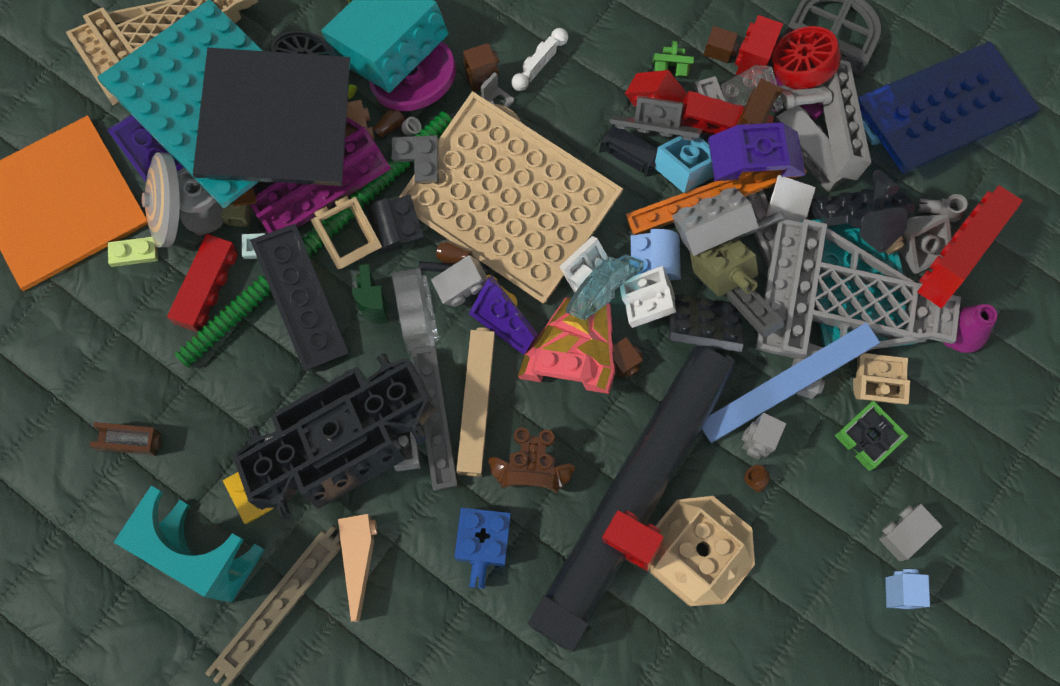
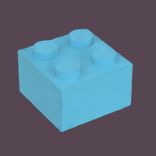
[655,135,714,193]

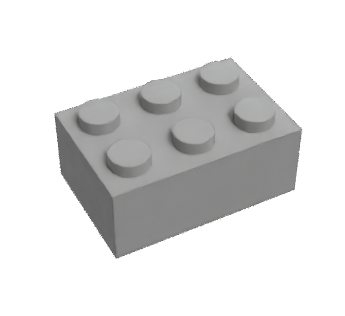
[672,187,758,256]

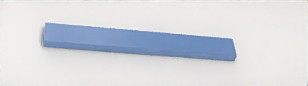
[702,322,880,443]

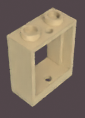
[311,196,382,269]

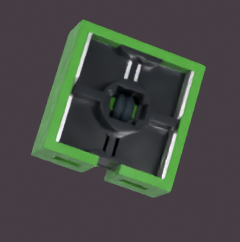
[834,401,908,471]

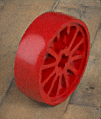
[772,26,841,89]

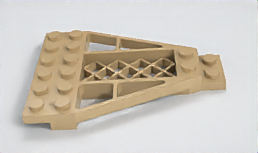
[66,0,258,105]

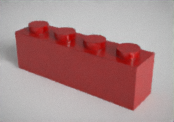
[680,91,774,135]
[167,234,238,332]

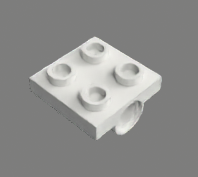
[559,236,616,300]

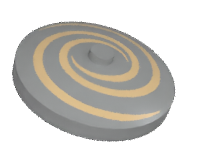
[142,152,180,247]

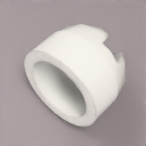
[401,117,421,136]

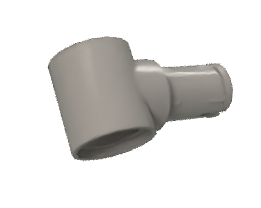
[918,194,968,222]

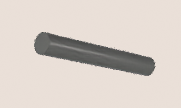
[736,210,785,240]

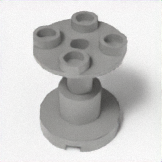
[177,168,225,235]

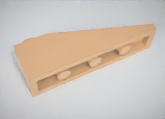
[338,514,377,622]

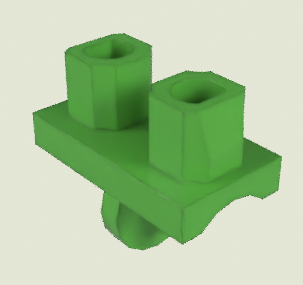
[652,41,694,79]

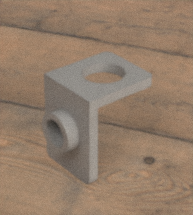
[481,72,514,108]

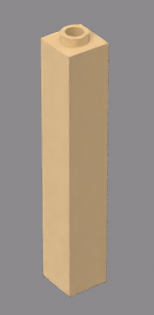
[457,328,495,477]

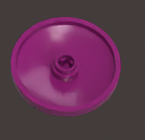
[369,41,456,111]

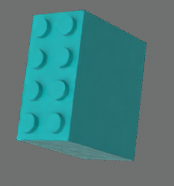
[321,0,449,93]

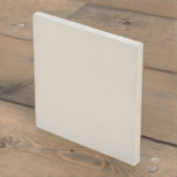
[766,175,816,223]

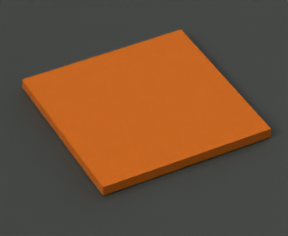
[0,115,148,291]

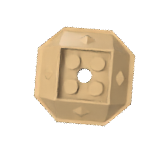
[649,496,755,606]

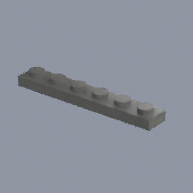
[412,346,458,491]

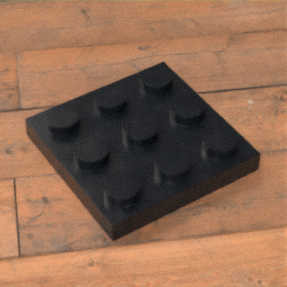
[669,294,744,352]

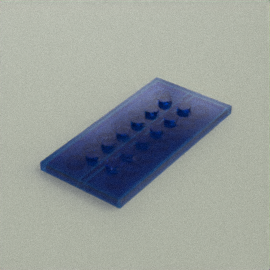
[858,42,1040,174]

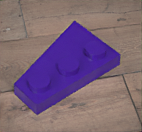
[469,276,538,355]

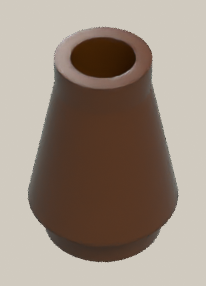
[372,109,406,139]
[436,241,473,263]

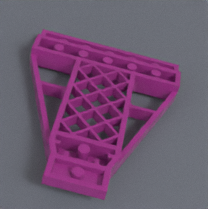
[251,117,391,233]

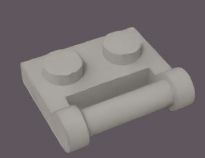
[778,84,832,109]

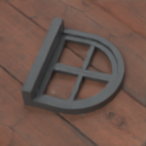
[784,0,881,76]

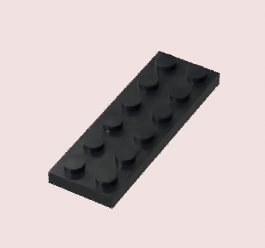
[250,224,349,372]

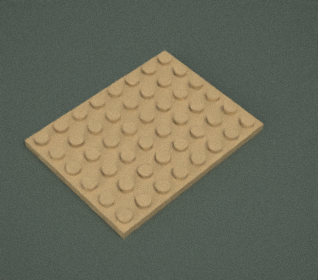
[398,91,623,305]

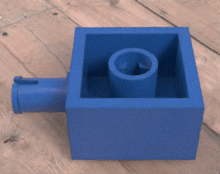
[454,508,511,589]

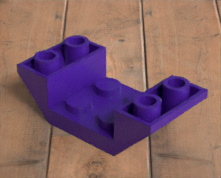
[708,122,806,181]

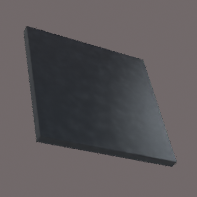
[193,47,350,186]

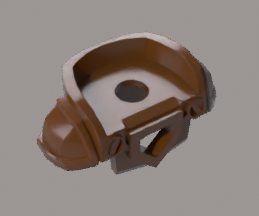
[488,427,575,494]

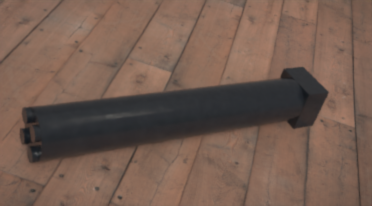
[527,345,735,652]

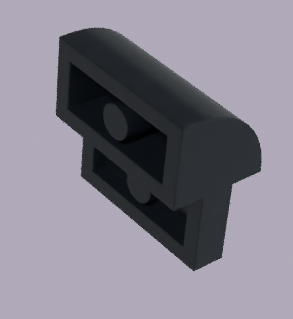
[368,194,424,254]

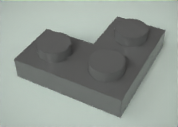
[392,135,439,183]

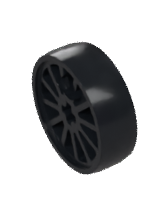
[269,31,337,56]

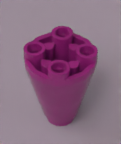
[943,304,998,353]

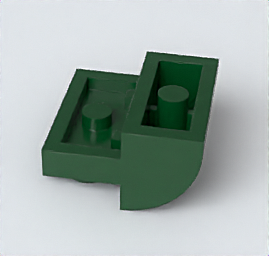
[352,264,388,324]

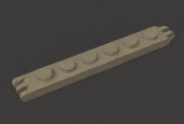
[205,525,342,686]

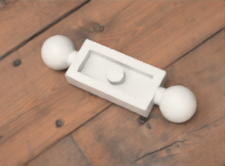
[511,28,568,91]

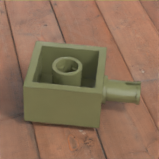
[690,237,758,297]

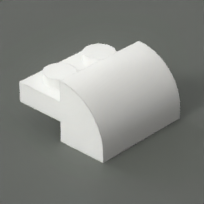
[619,266,676,328]

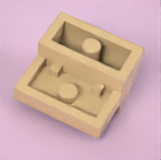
[853,353,910,405]

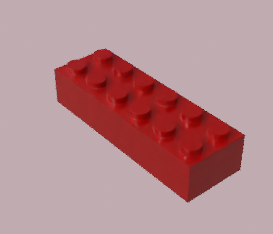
[917,185,1023,309]

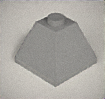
[899,214,952,274]

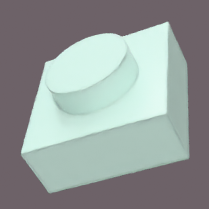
[242,233,265,259]

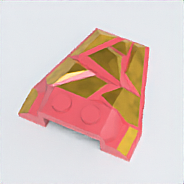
[518,297,615,394]

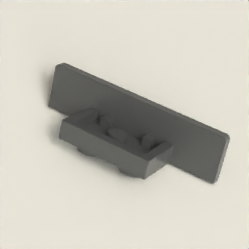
[610,96,703,140]

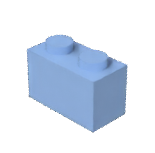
[885,569,930,609]

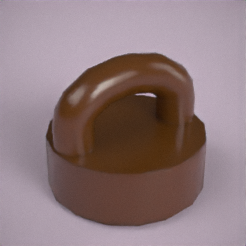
[744,465,770,492]

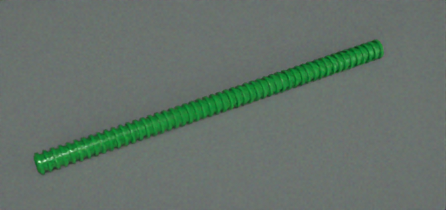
[174,111,453,368]

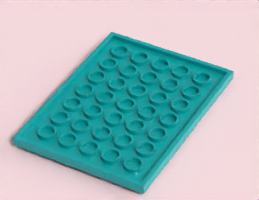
[97,0,262,208]

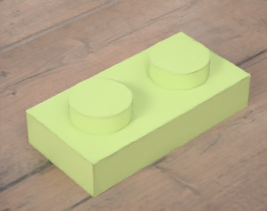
[108,237,158,267]

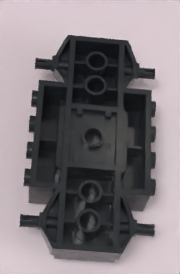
[233,353,437,520]

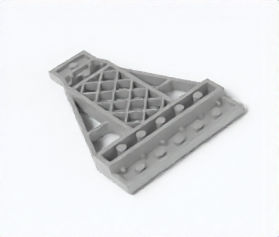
[755,219,961,359]

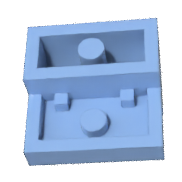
[631,229,681,281]

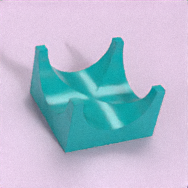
[114,486,265,603]

